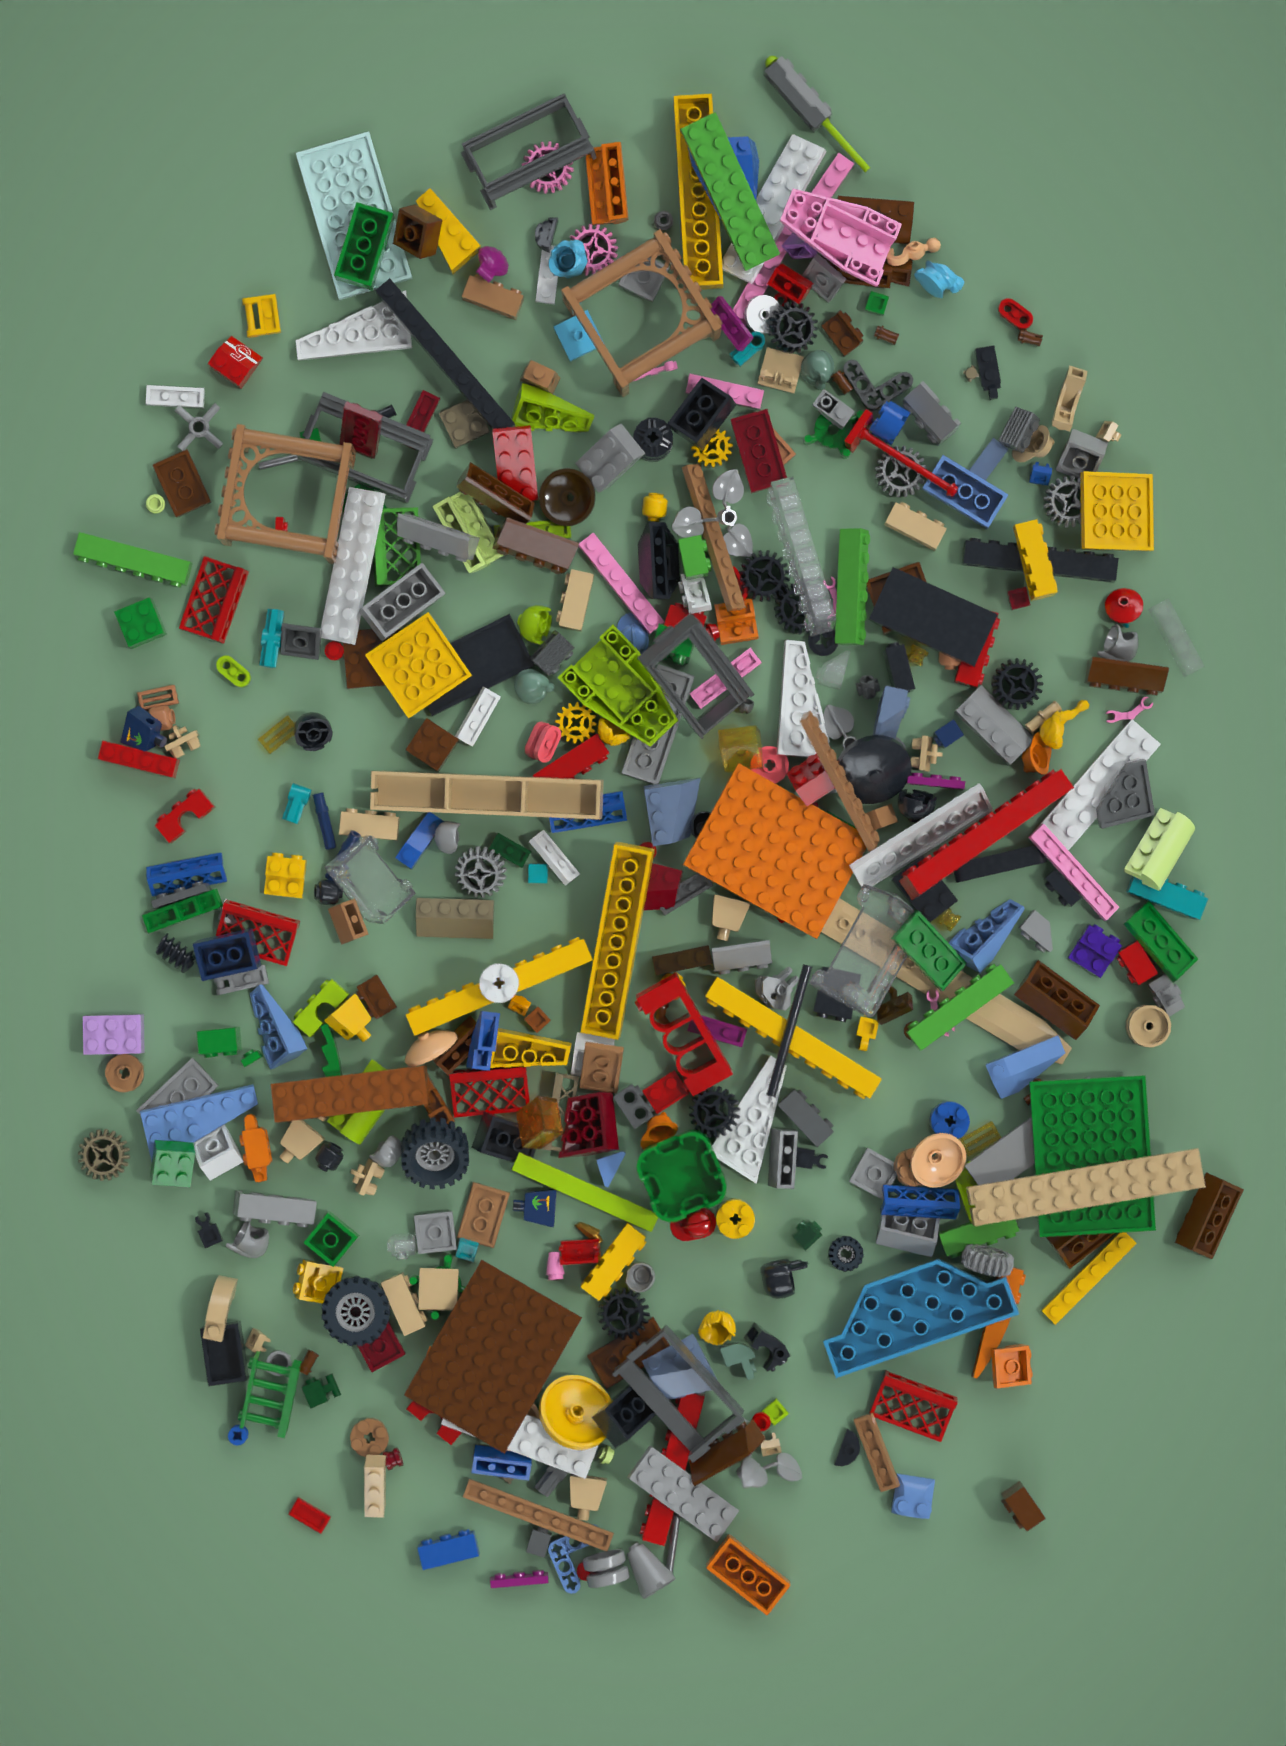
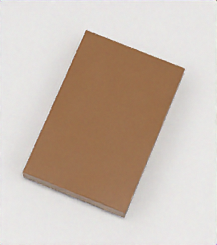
[579,1042,624,1094]
[457,1182,510,1248]

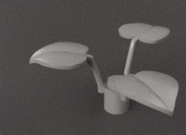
[672,469,753,557]
[823,705,906,793]
[734,1419,802,1488]

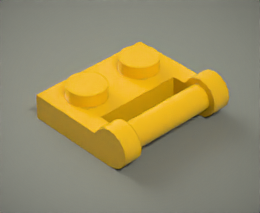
[242,294,281,338]

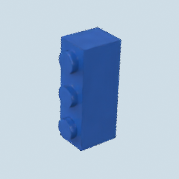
[472,1445,532,1480]
[417,1529,480,1570]

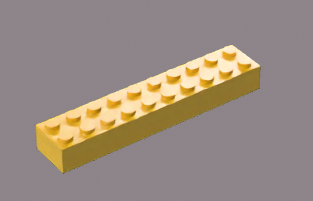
[674,94,723,291]
[581,842,655,1040]
[406,937,593,1036]
[705,977,882,1099]

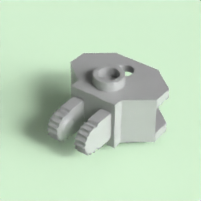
[755,967,799,1010]
[1147,974,1185,1017]

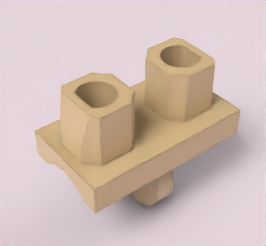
[164,725,201,759]
[911,736,943,772]
[350,1158,385,1196]

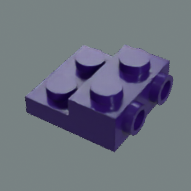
[1068,924,1122,978]

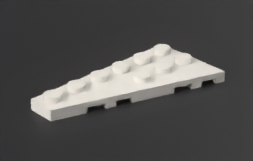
[296,290,412,361]
[776,640,830,758]
[712,1055,787,1183]

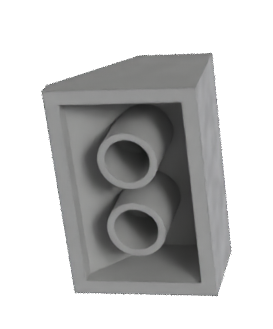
[711,940,772,975]
[875,1215,940,1257]

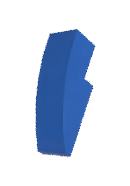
[466,1011,500,1071]

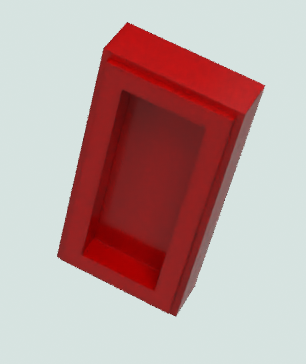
[288,1497,332,1534]

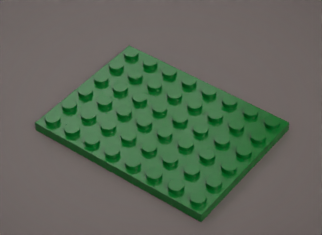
[1029,1075,1156,1237]

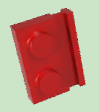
[642,1070,689,1114]

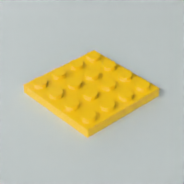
[1080,471,1154,551]
[365,612,472,719]

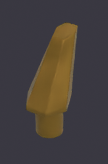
[575,1222,603,1243]

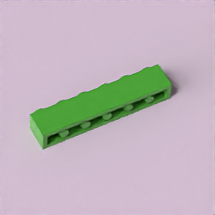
[835,528,870,645]
[73,532,193,588]
[906,964,1014,1051]

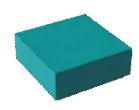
[528,864,548,883]
[455,1238,479,1262]

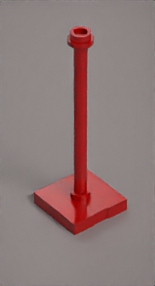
[845,409,959,497]

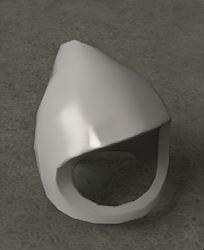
[1097,624,1138,662]
[226,1221,269,1258]

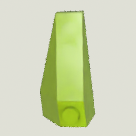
[511,383,594,432]

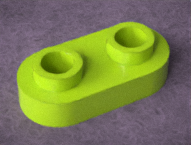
[216,656,251,687]

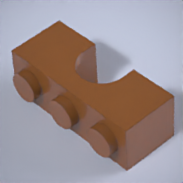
[424,1074,456,1124]

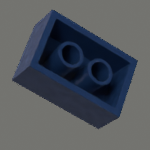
[192,928,261,981]

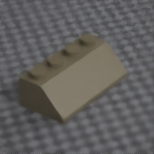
[416,898,494,939]

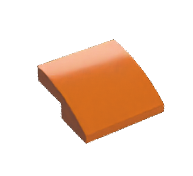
[714,598,759,645]

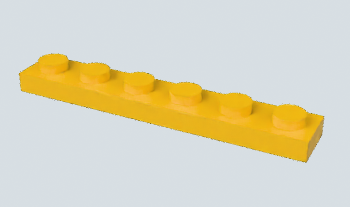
[1041,1232,1137,1325]

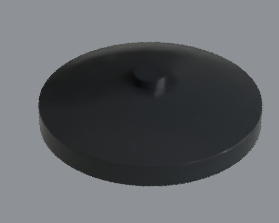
[837,735,912,804]

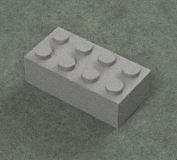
[359,563,445,642]

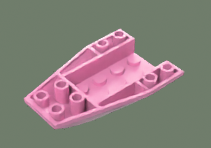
[780,189,902,287]

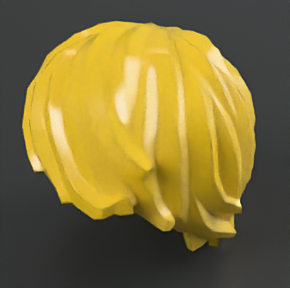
[698,1310,736,1346]

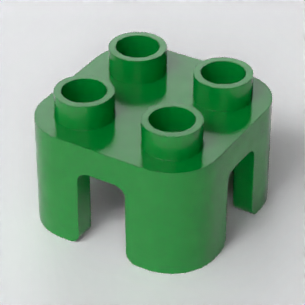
[637,1130,727,1222]

